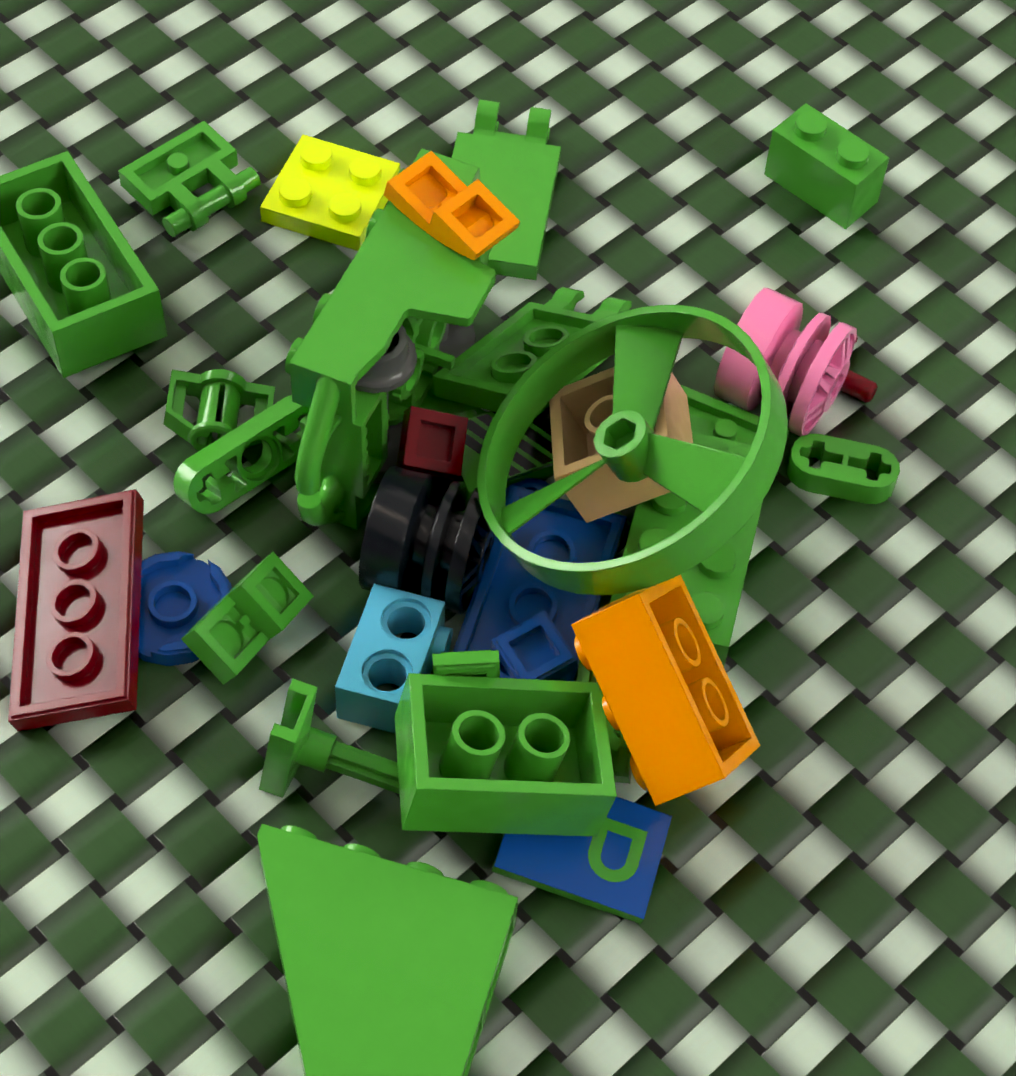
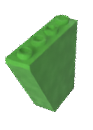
[257,824,518,1076]

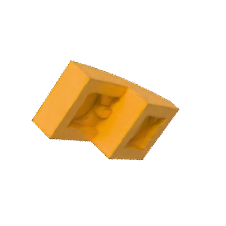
[384,151,520,260]

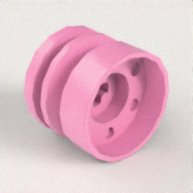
[714,288,857,437]

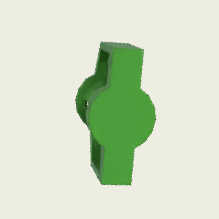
[163,369,275,451]

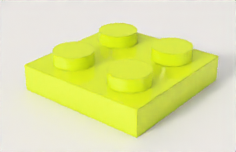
[260,134,400,251]

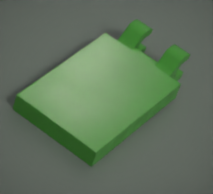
[452,99,561,280]
[432,287,632,417]

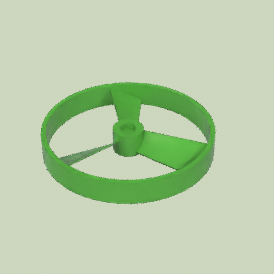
[477,305,788,595]

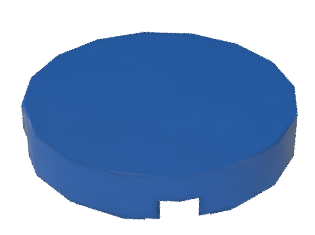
[139,551,232,666]

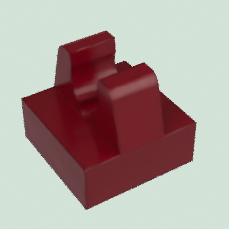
[397,406,468,480]

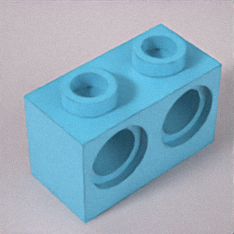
[335,583,453,734]

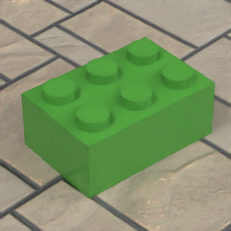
[394,673,617,837]

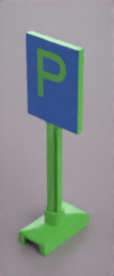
[259,678,672,924]

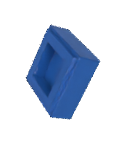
[491,610,578,680]

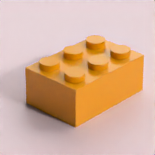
[571,574,760,806]

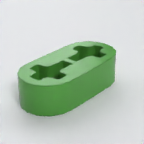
[787,434,900,504]

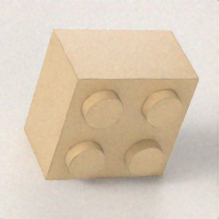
[549,367,693,523]

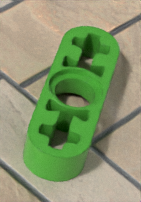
[173,395,310,514]

